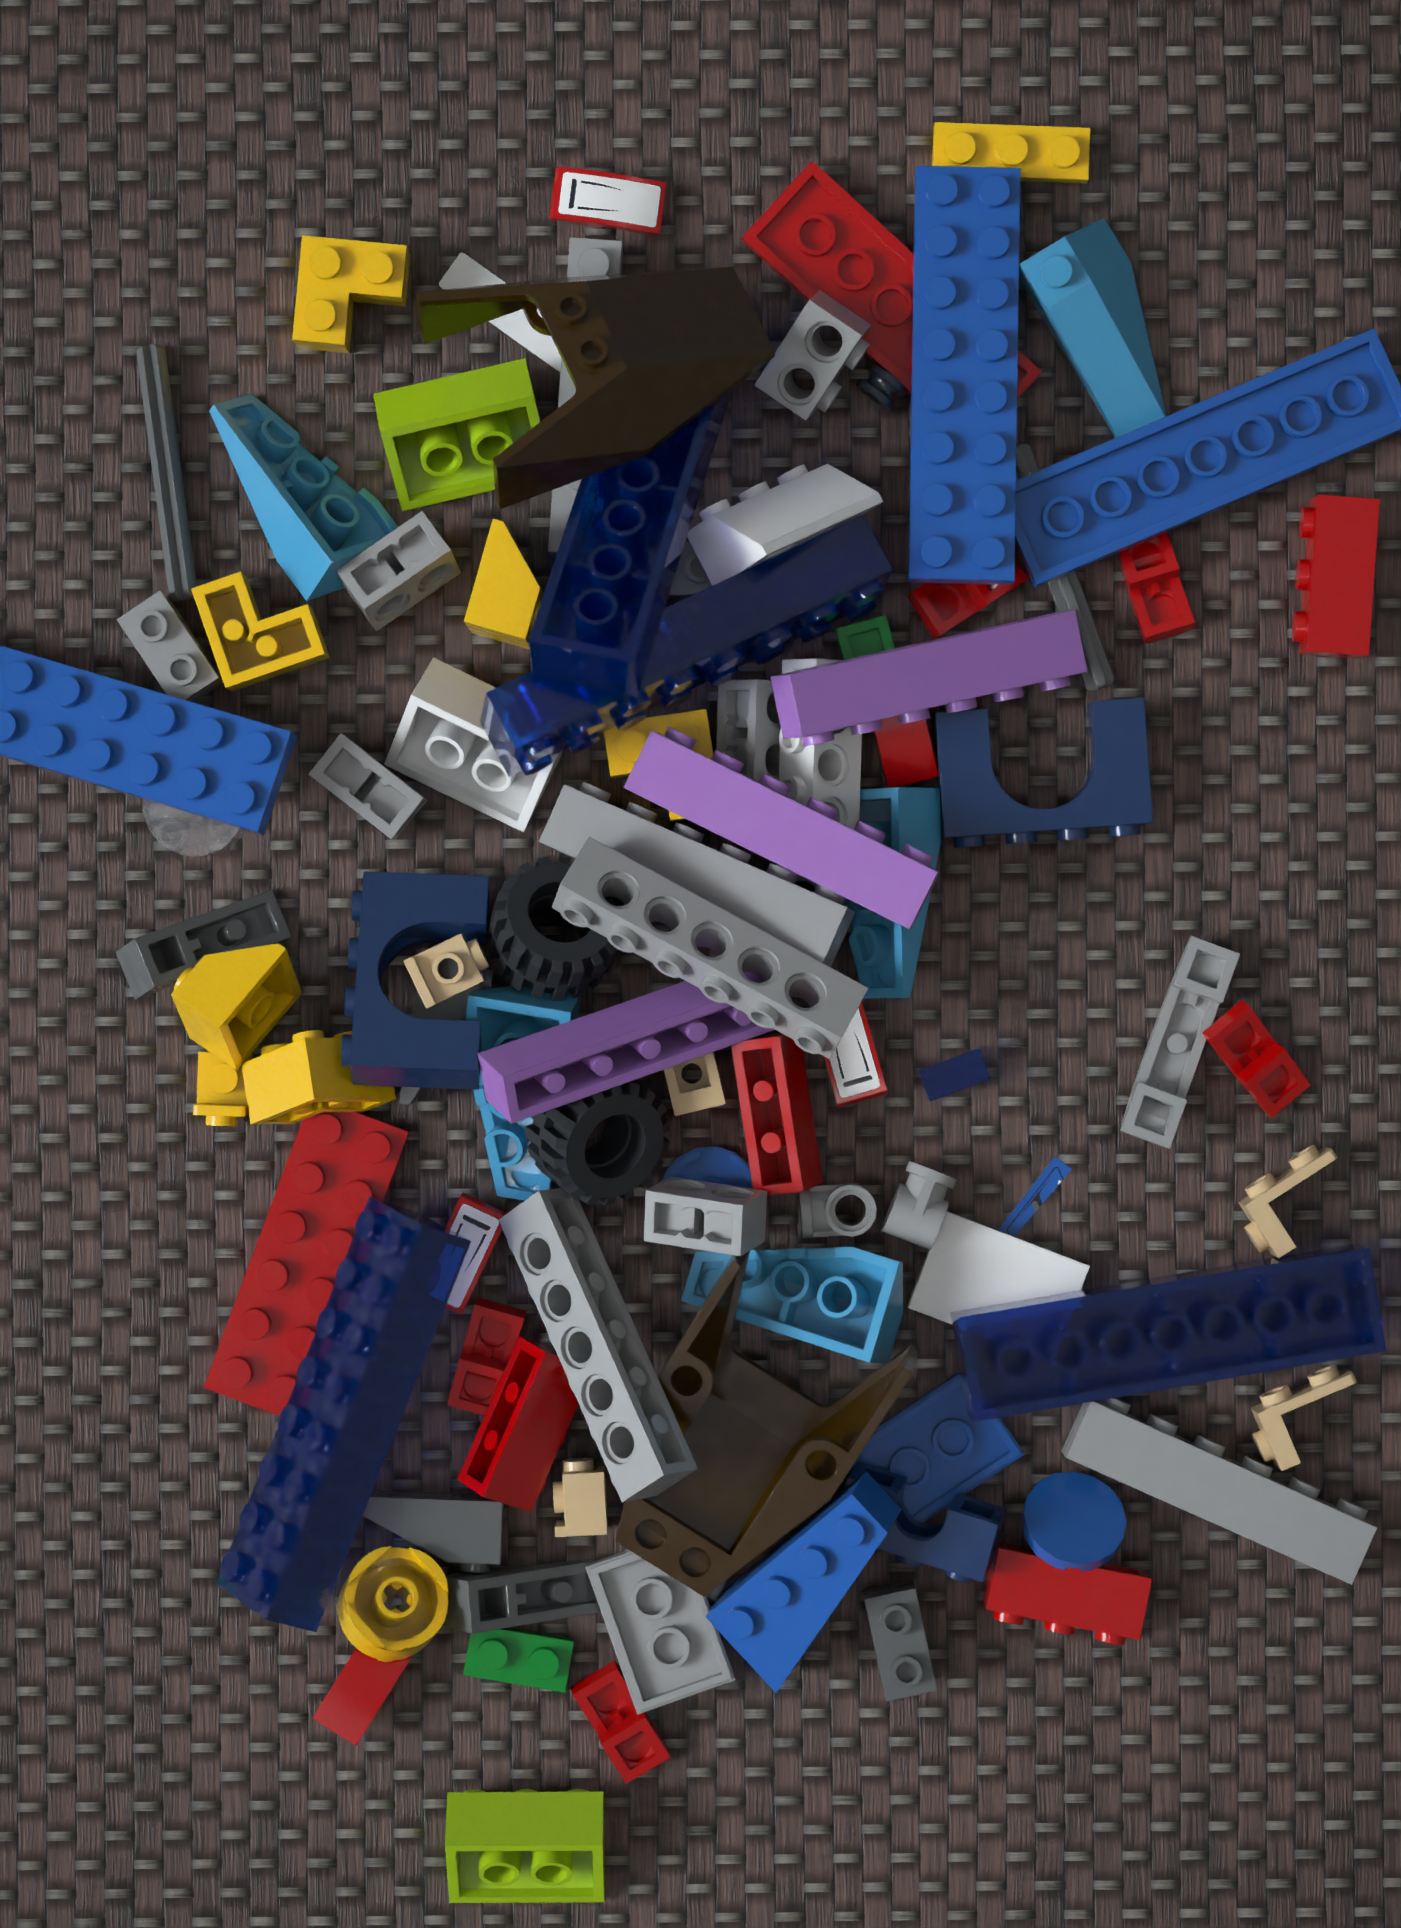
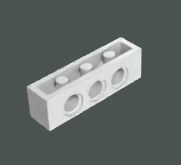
[776,659,862,869]

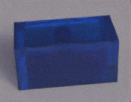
[917,1047,991,1101]

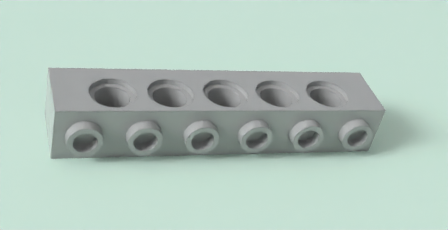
[552,836,868,1059]
[499,1188,698,1503]

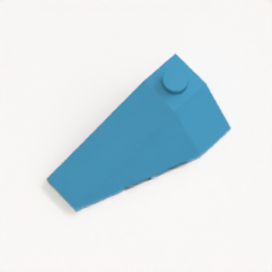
[1019,218,1167,438]
[209,393,398,601]
[843,787,941,998]
[465,986,581,1201]
[681,1247,903,1363]

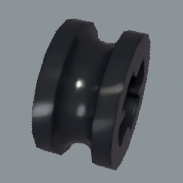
[856,364,908,413]

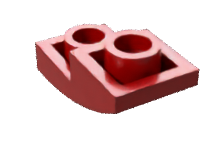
[874,715,938,788]
[312,1648,413,1746]

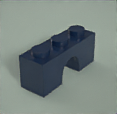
[845,1462,1007,1582]

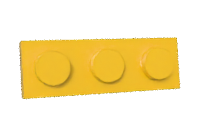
[932,122,1090,184]

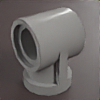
[881,1161,957,1250]
[799,1182,877,1238]

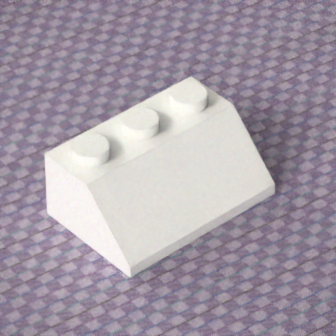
[686,464,883,589]
[384,657,574,832]

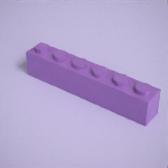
[770,610,1088,746]
[623,726,940,929]
[477,972,792,1124]

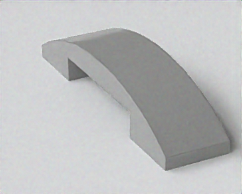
[1120,936,1240,1149]

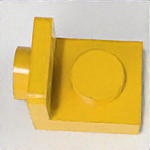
[193,1051,252,1126]

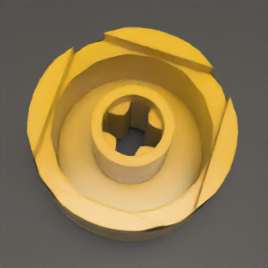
[337,1546,449,1662]

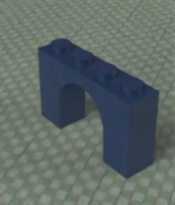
[933,697,1153,848]
[341,871,490,1090]

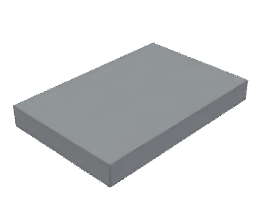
[585,1550,735,1715]

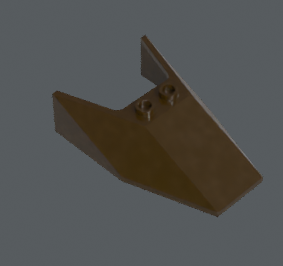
[416,267,775,509]
[615,1250,920,1597]

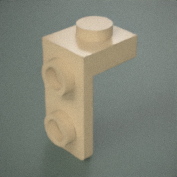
[1238,1145,1338,1258]
[1251,1365,1357,1471]

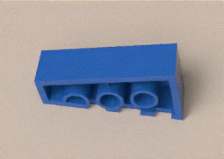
[705,1471,902,1693]

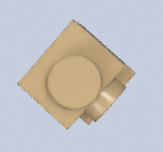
[403,933,490,1009]
[664,1052,726,1116]
[553,1458,608,1537]

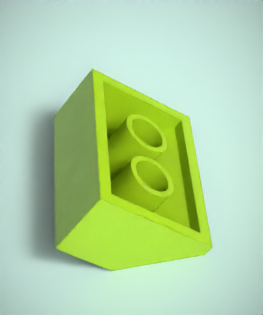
[373,358,541,512]
[445,1789,605,1903]

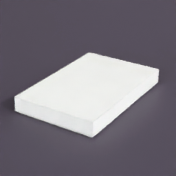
[907,1211,1090,1363]

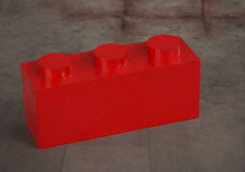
[1291,495,1380,659]
[731,1032,823,1196]
[457,1336,579,1512]
[983,1542,1152,1645]

